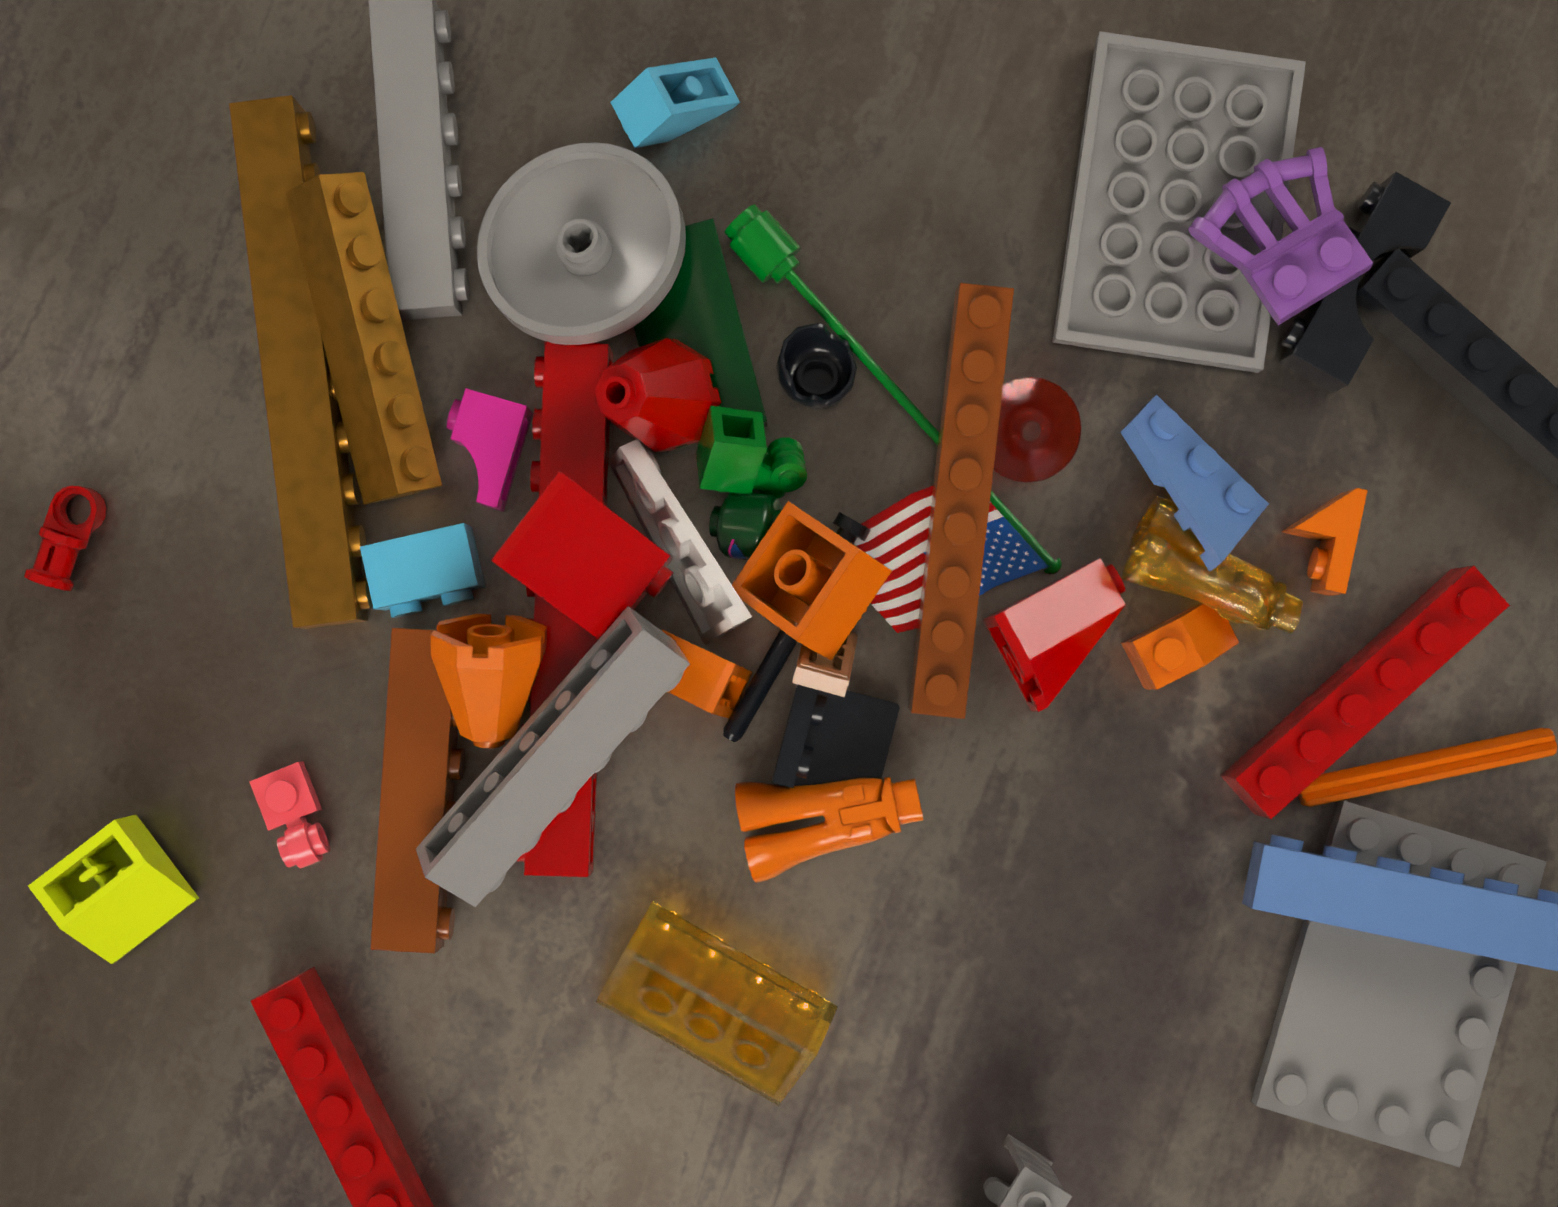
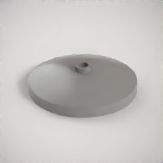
[477,142,686,345]

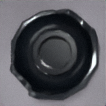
[776,323,857,409]

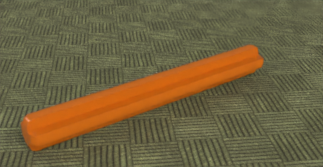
[1298,728,1557,807]

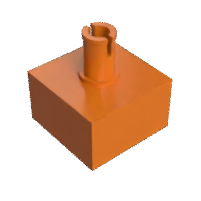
[732,501,892,661]

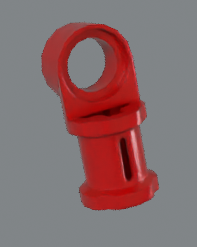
[24,485,107,591]

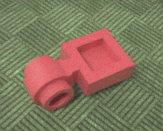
[249,761,330,869]

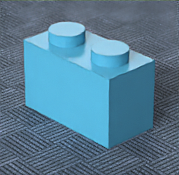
[360,523,486,618]

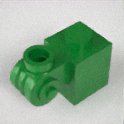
[696,405,807,498]

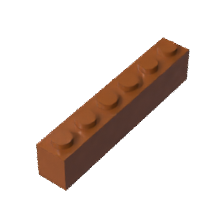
[370,628,465,954]

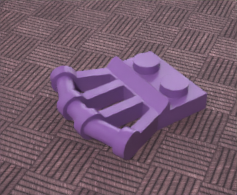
[1188,147,1373,325]

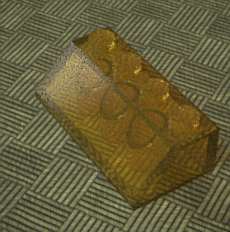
[596,901,838,1106]

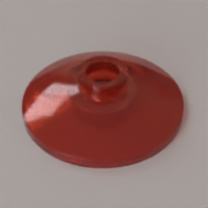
[994,377,1082,483]

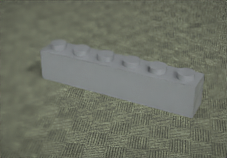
[368,0,469,320]
[416,606,690,907]

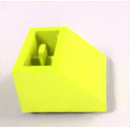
[28,815,199,964]

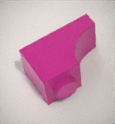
[447,388,533,512]

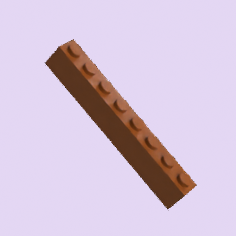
[908,283,1014,719]

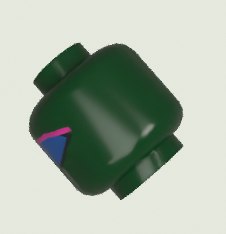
[709,492,783,560]

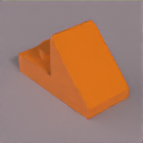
[1282,488,1368,596]

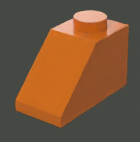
[1121,596,1239,690]

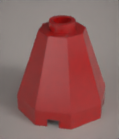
[595,338,721,452]

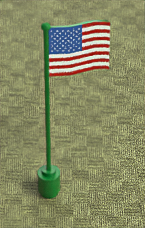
[724,204,1062,633]

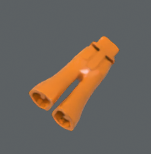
[735,777,924,883]

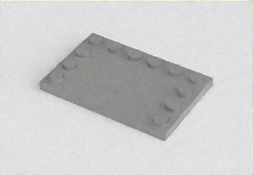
[1052,31,1306,373]
[1251,800,1547,1168]

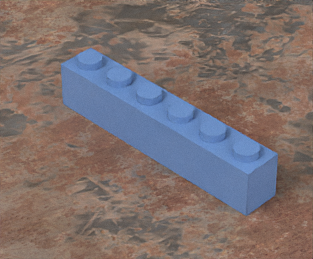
[1242,834,1558,971]

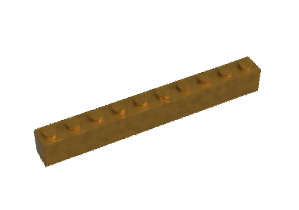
[229,95,373,629]

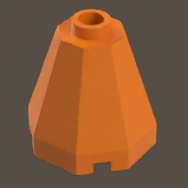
[431,614,547,749]

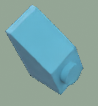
[610,57,740,148]

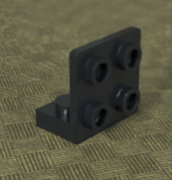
[772,684,900,788]

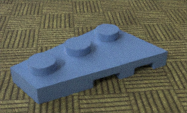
[1121,394,1269,572]

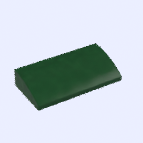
[634,218,767,453]

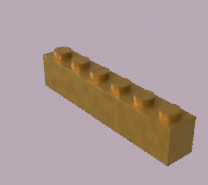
[285,172,442,505]

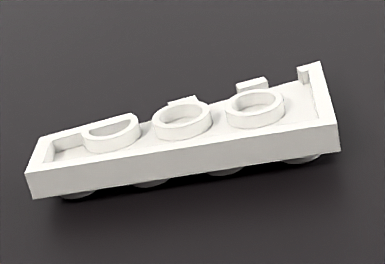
[608,439,752,645]

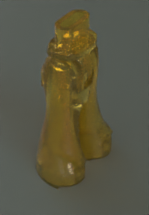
[1122,496,1303,634]

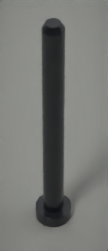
[723,512,871,742]

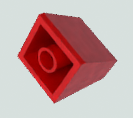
[491,471,674,639]

